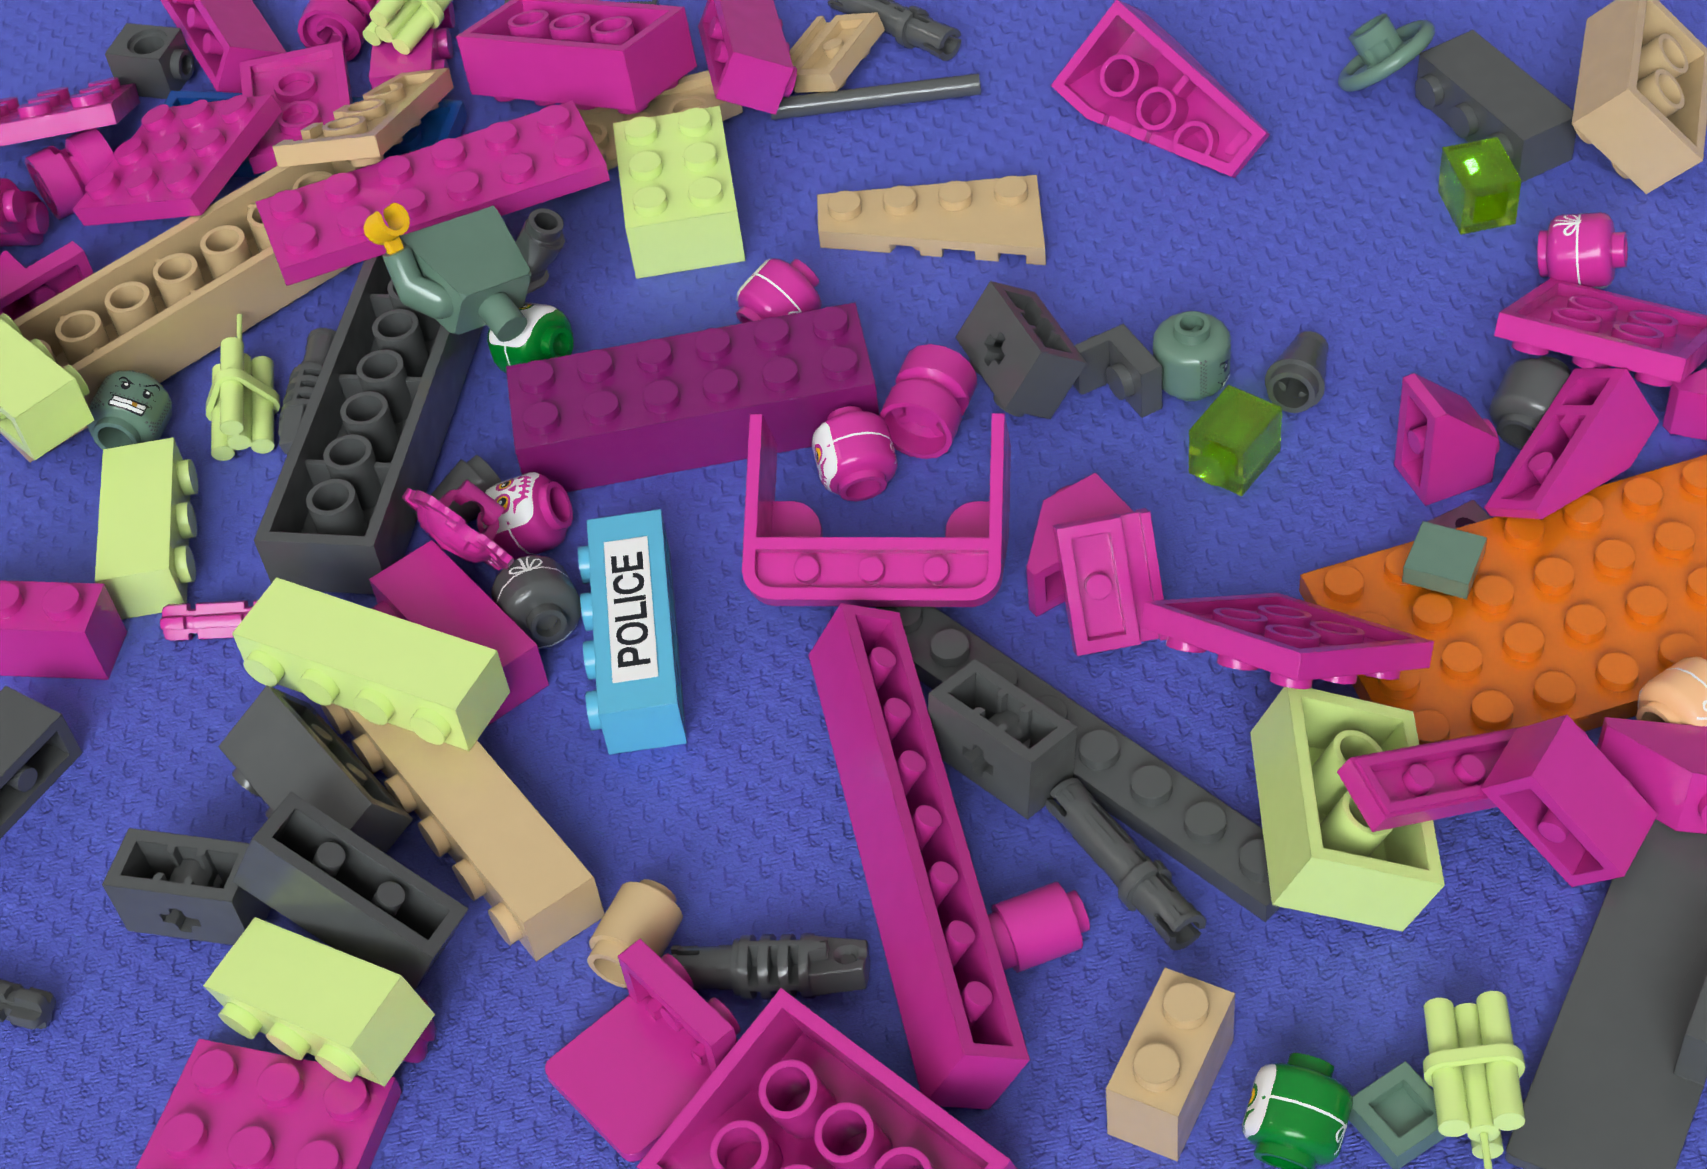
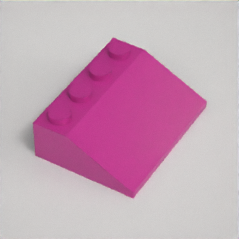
[637,988,1017,1169]

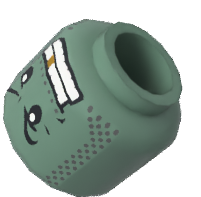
[1153,311,1231,401]
[87,371,172,450]

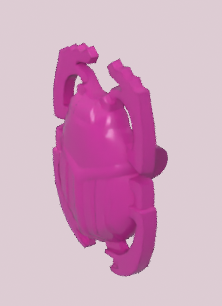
[402,479,515,571]

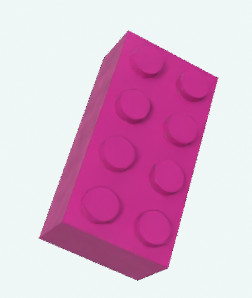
[456,0,697,114]

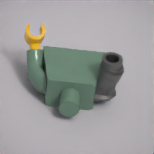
[364,203,565,342]

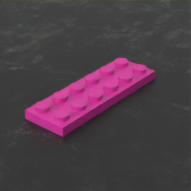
[255,100,610,286]

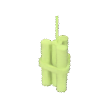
[363,0,453,55]
[205,314,280,461]
[1423,991,1525,1169]

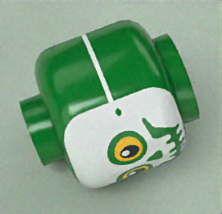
[488,302,574,373]
[1242,1053,1353,1169]

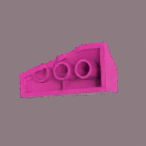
[1051,0,1270,178]

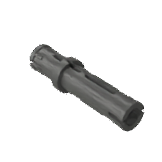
[827,0,961,61]
[1045,778,1206,950]

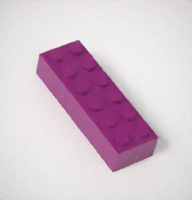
[506,303,879,492]

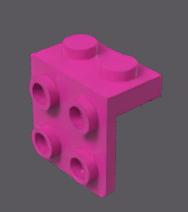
[545,939,741,1162]

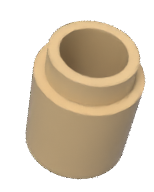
[587,879,683,989]

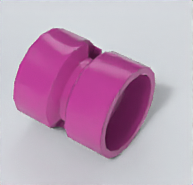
[297,0,377,61]
[25,128,115,220]
[879,344,977,459]

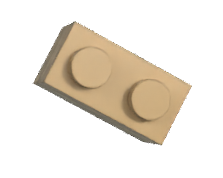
[1106,968,1235,1162]

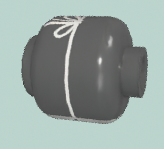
[491,555,581,649]

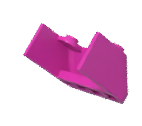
[742,413,1011,607]

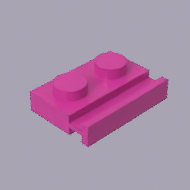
[1053,508,1167,656]

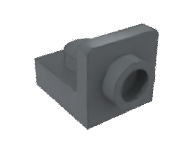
[1073,324,1162,418]

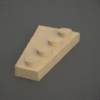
[272,68,454,168]

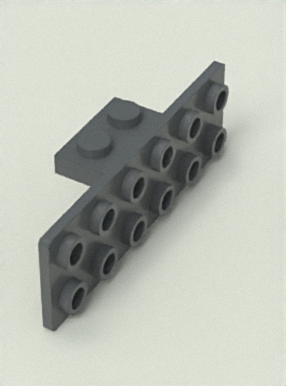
[1505,819,1707,1169]

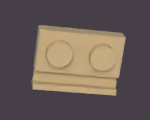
[789,12,885,93]

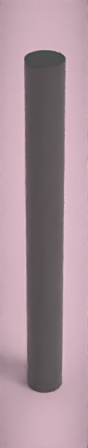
[771,73,981,120]

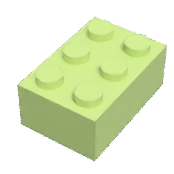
[613,106,746,279]
[1250,687,1445,932]

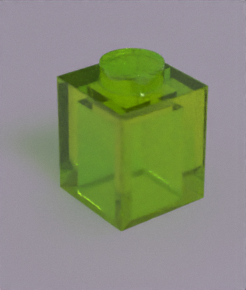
[1438,137,1521,234]
[1189,385,1282,496]

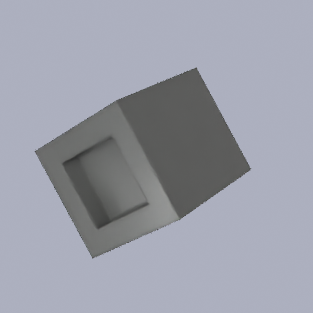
[105,23,195,99]

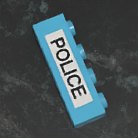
[578,509,687,755]

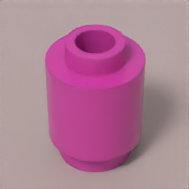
[988,881,1090,973]

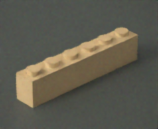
[321,704,605,962]

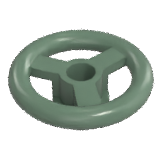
[1338,14,1435,92]

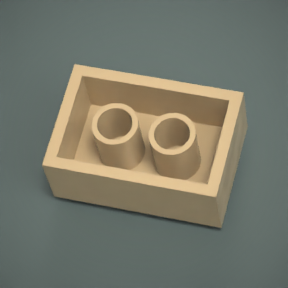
[1572,0,1707,194]

